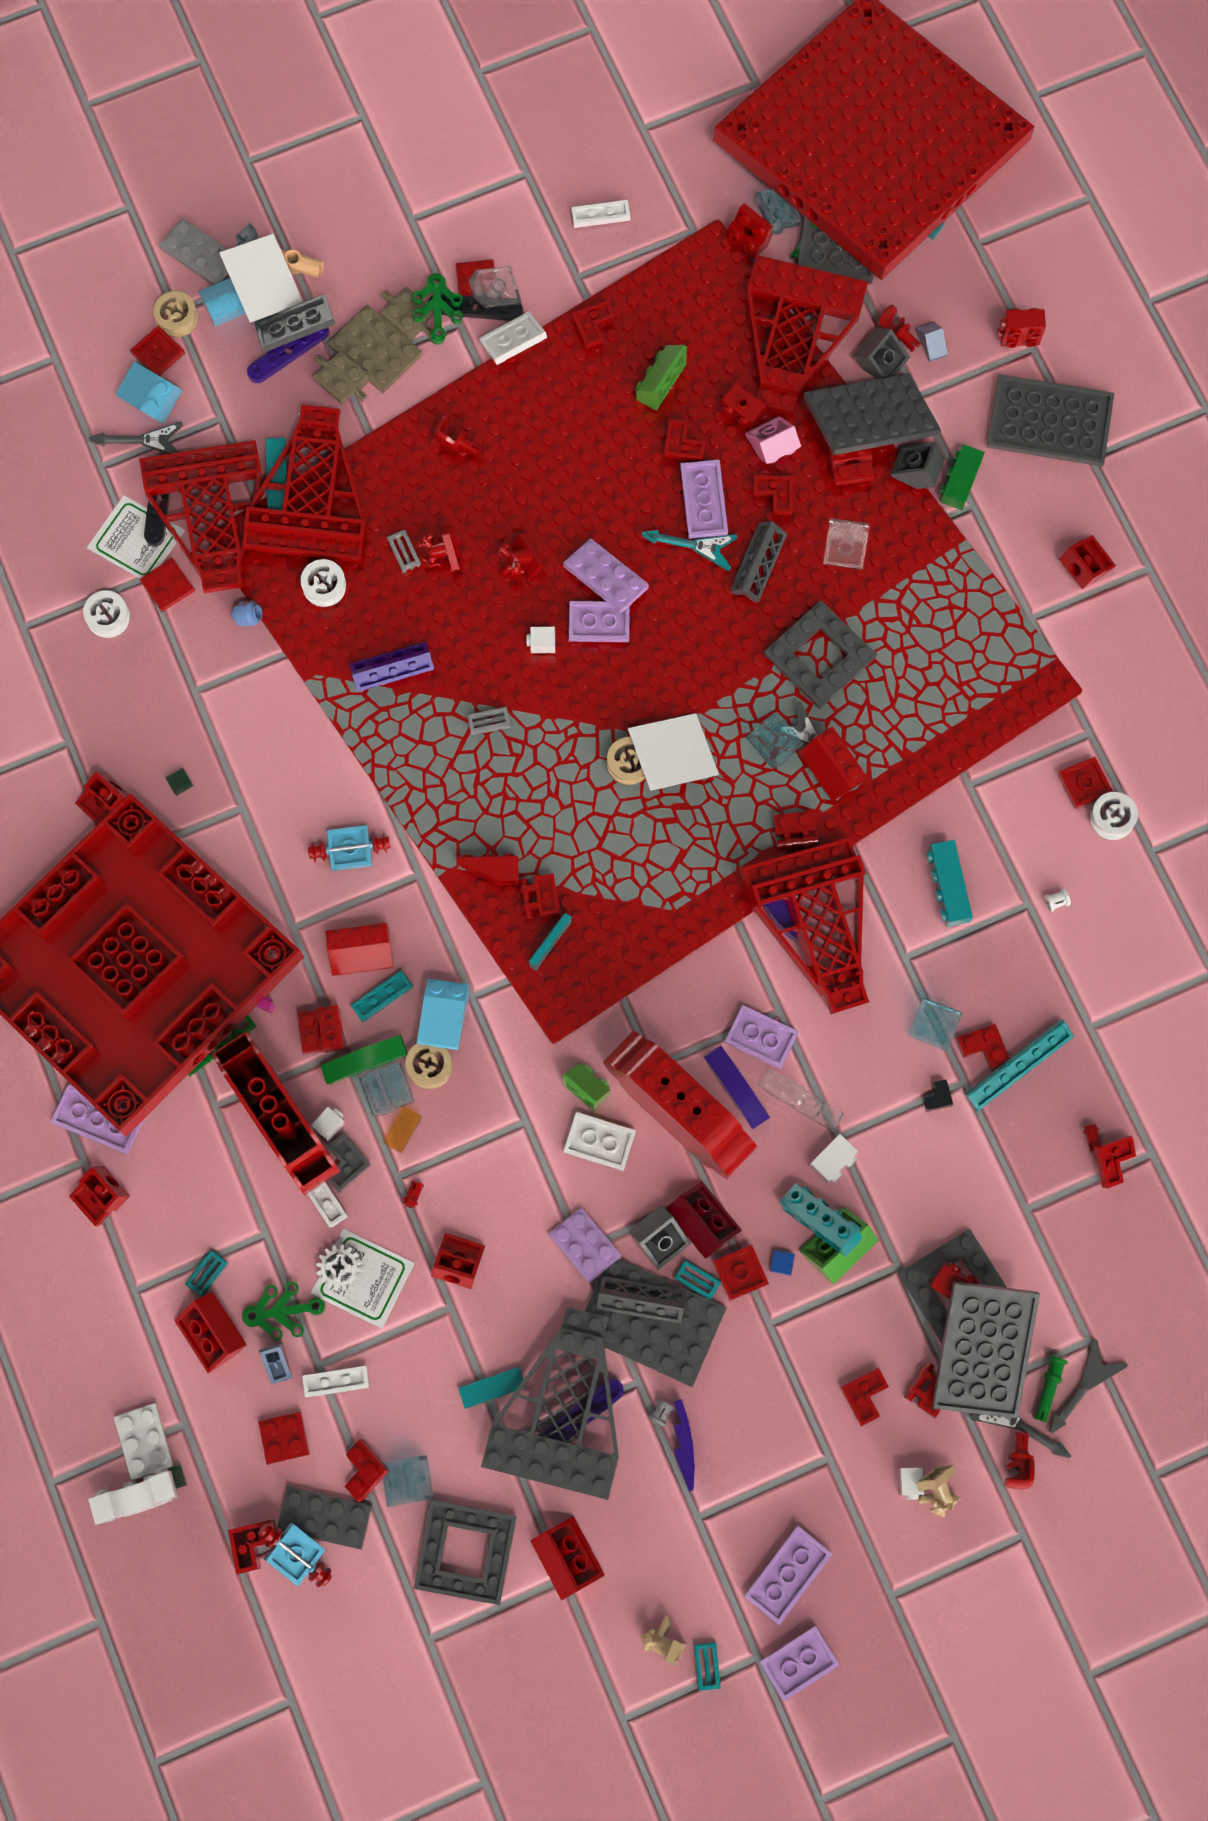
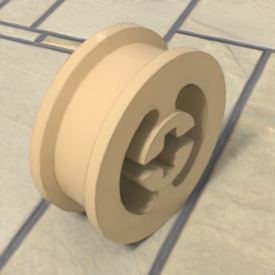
[153,291,198,337]
[607,737,646,785]
[405,1044,453,1089]

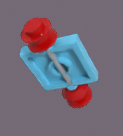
[308,825,391,871]
[258,1522,332,1587]

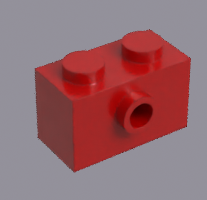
[720,383,766,430]

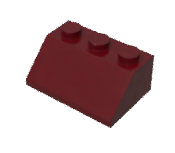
[666,1181,742,1259]

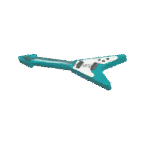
[642,530,737,571]

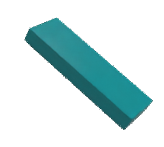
[529,913,572,971]
[350,970,414,1023]
[458,1367,526,1409]

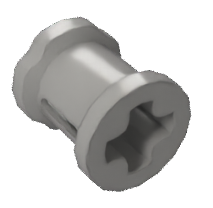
[648,1399,675,1427]

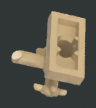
[916,1464,961,1517]
[640,1616,687,1665]

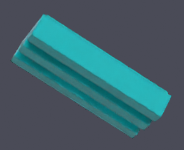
[185,1250,228,1297]
[674,1260,721,1300]
[694,1642,721,1691]

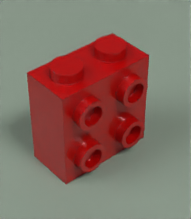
[997,308,1046,348]

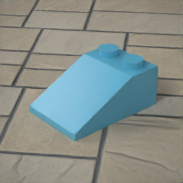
[115,361,183,424]
[417,979,469,1050]

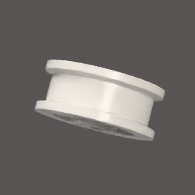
[301,559,346,607]
[83,591,130,638]
[1090,792,1138,840]

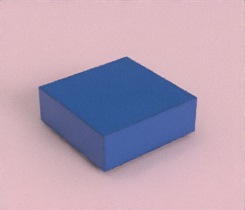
[770,1250,795,1276]

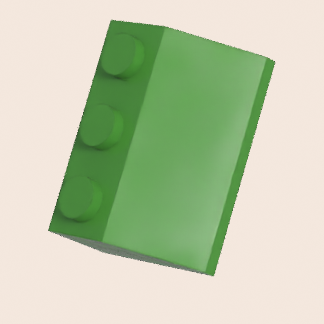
[635,345,687,411]
[799,1207,879,1284]

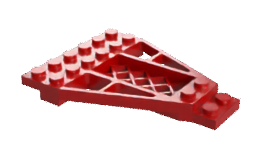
[746,255,868,416]
[242,404,366,563]
[139,440,263,594]
[739,837,869,1015]

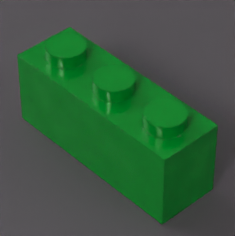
[939,444,985,511]

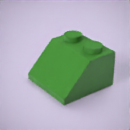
[562,1063,611,1112]

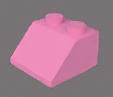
[745,416,801,464]

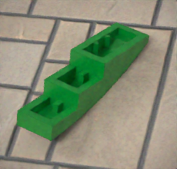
[320,1035,408,1085]

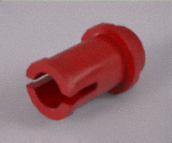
[1083,1124,1101,1151]
[402,1180,424,1209]

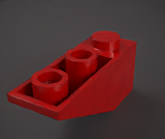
[457,853,519,885]

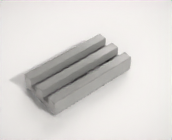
[387,530,421,573]
[467,707,511,736]

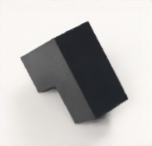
[923,1079,953,1112]

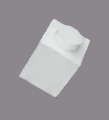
[527,627,555,653]
[311,1107,346,1142]
[898,1468,924,1500]

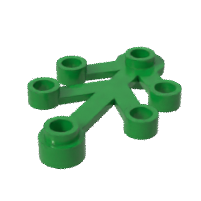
[412,273,463,345]
[242,1281,326,1341]

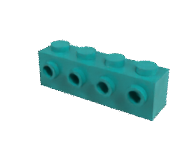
[926,840,973,927]
[779,1183,863,1257]

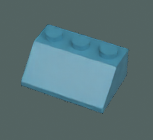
[199,278,246,327]

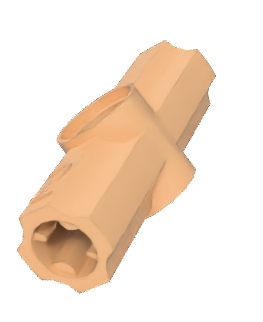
[280,249,324,278]

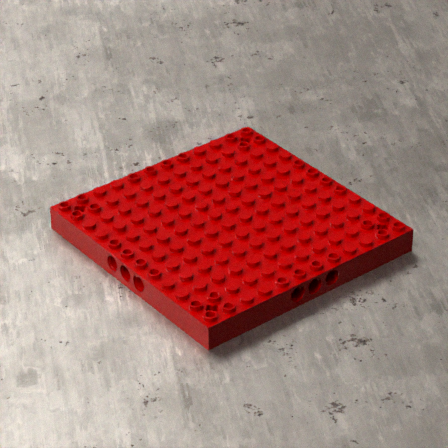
[713,0,1035,280]
[0,793,304,1137]

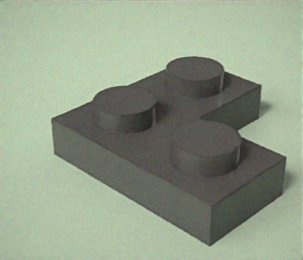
[328,1133,371,1193]

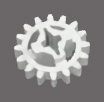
[316,1244,363,1292]

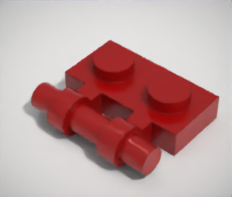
[773,810,818,850]
[519,873,560,920]
[904,1361,941,1418]

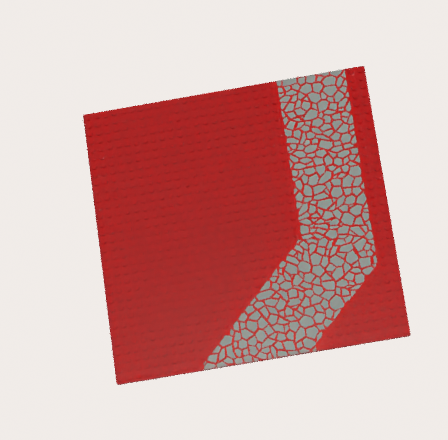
[207,220,1082,1044]

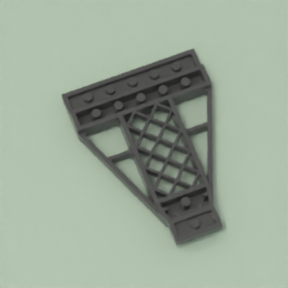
[481,1307,619,1500]

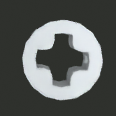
[1044,888,1071,912]

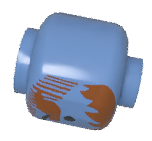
[231,600,262,627]

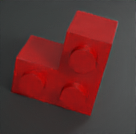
[228,1520,276,1574]

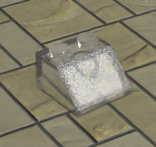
[469,266,522,308]
[823,518,869,569]

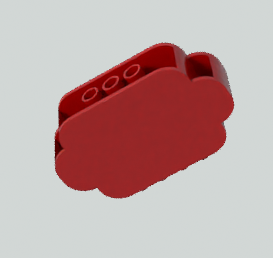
[211,1031,340,1195]
[603,1031,757,1179]

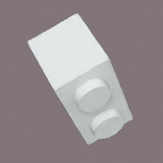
[809,1134,858,1184]

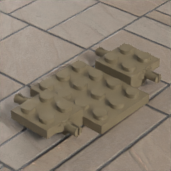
[313,287,434,404]

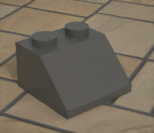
[854,328,910,379]
[891,442,945,489]
[628,1205,691,1270]

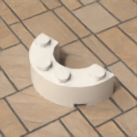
[88,1468,178,1525]

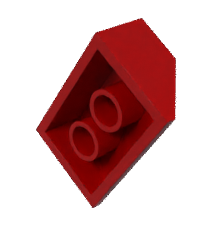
[798,726,867,802]
[325,923,394,976]
[174,1292,247,1374]
[530,1516,605,1600]

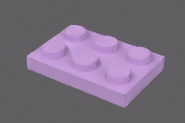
[569,601,629,642]
[725,1005,799,1070]
[549,1208,622,1283]
[760,1626,839,1702]

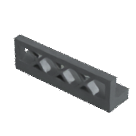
[730,521,787,602]
[597,1276,686,1324]

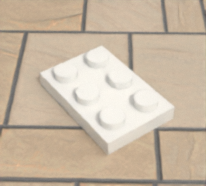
[479,311,547,365]
[563,1112,636,1172]
[114,1403,174,1480]

